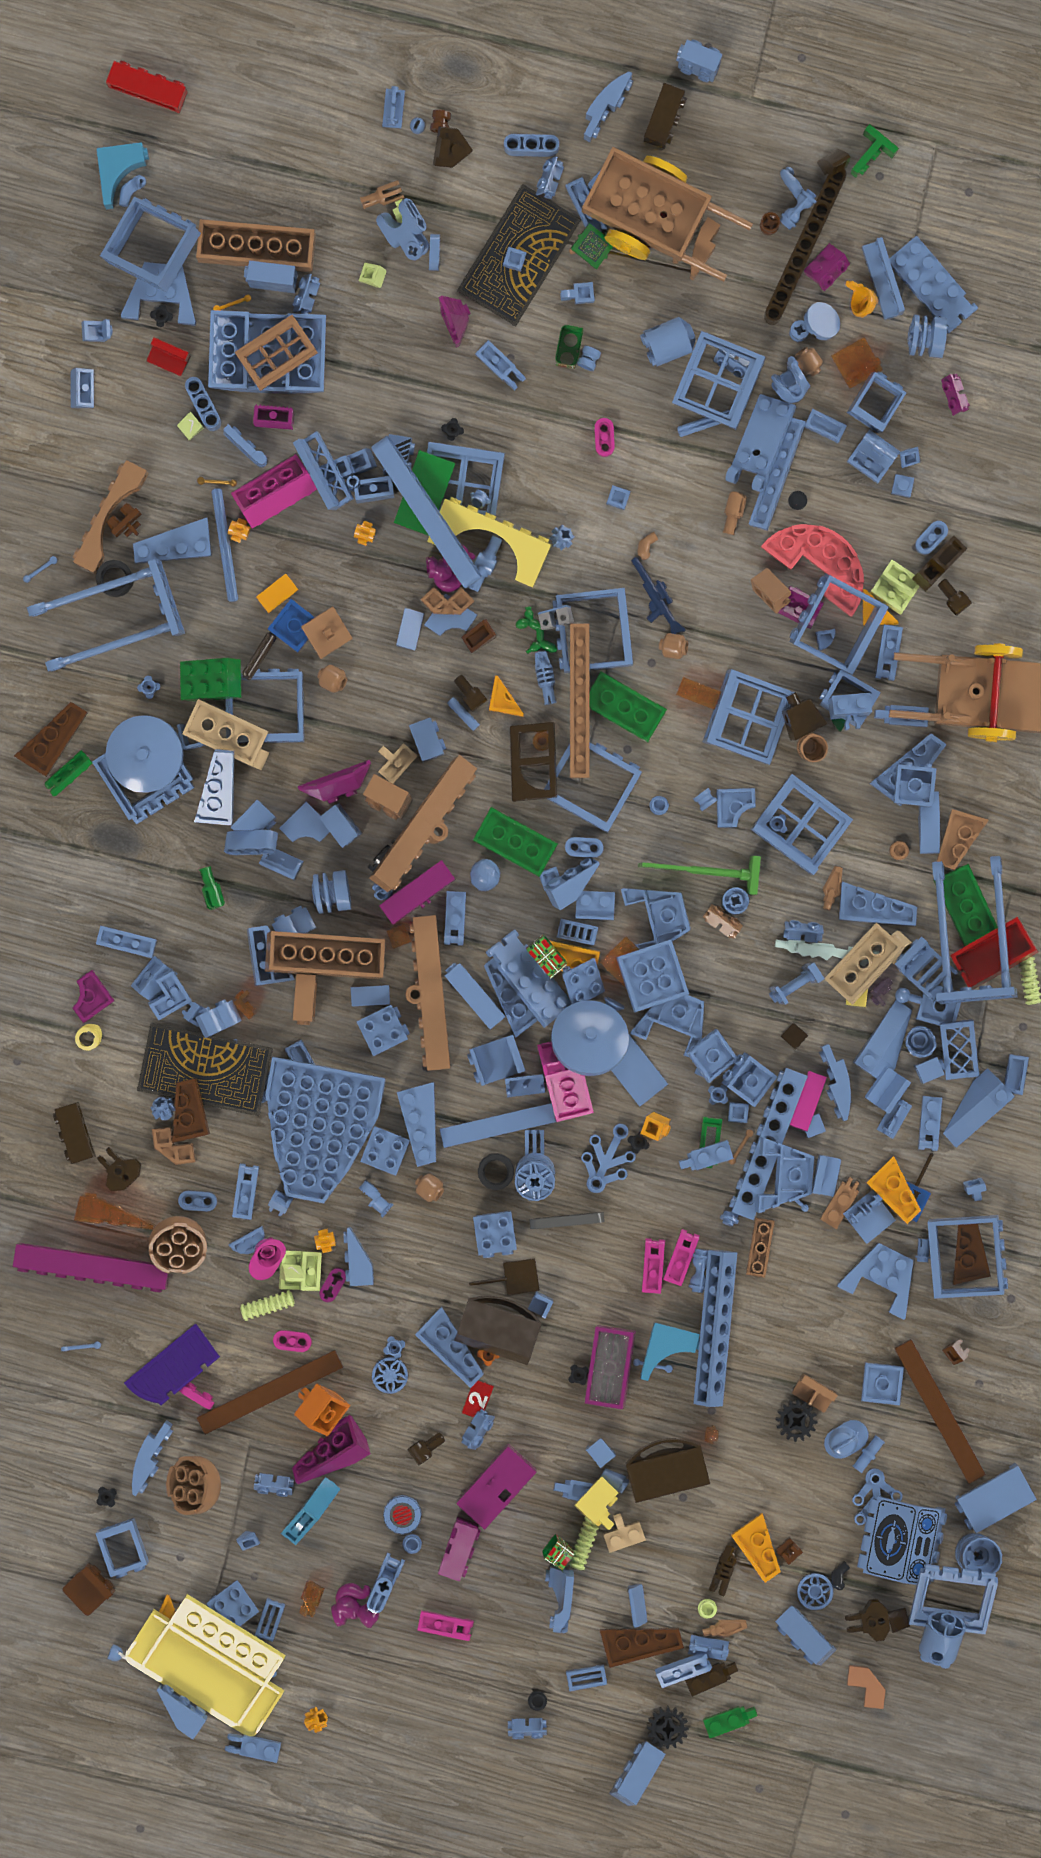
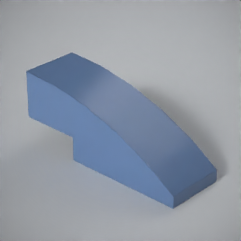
[321,448,377,484]
[918,791,940,854]

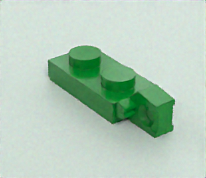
[703,1706,758,1739]

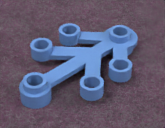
[581,1123,636,1193]
[852,1468,902,1525]

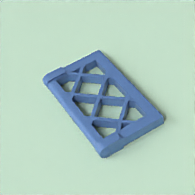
[940,1019,980,1080]

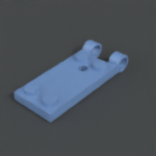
[725,394,796,492]

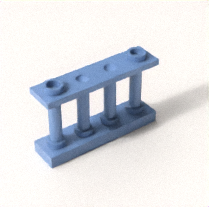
[769,962,825,1005]

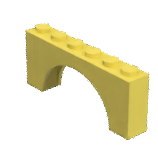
[427,497,552,587]

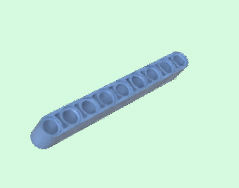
[371,436,482,588]

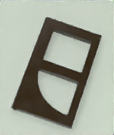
[510,722,557,802]

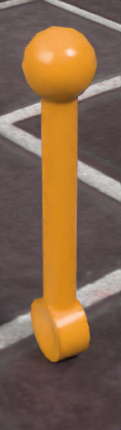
[213,294,251,311]

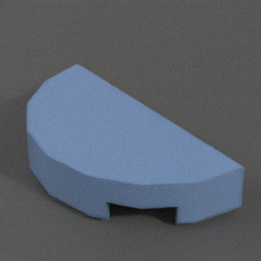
[229,1226,265,1254]

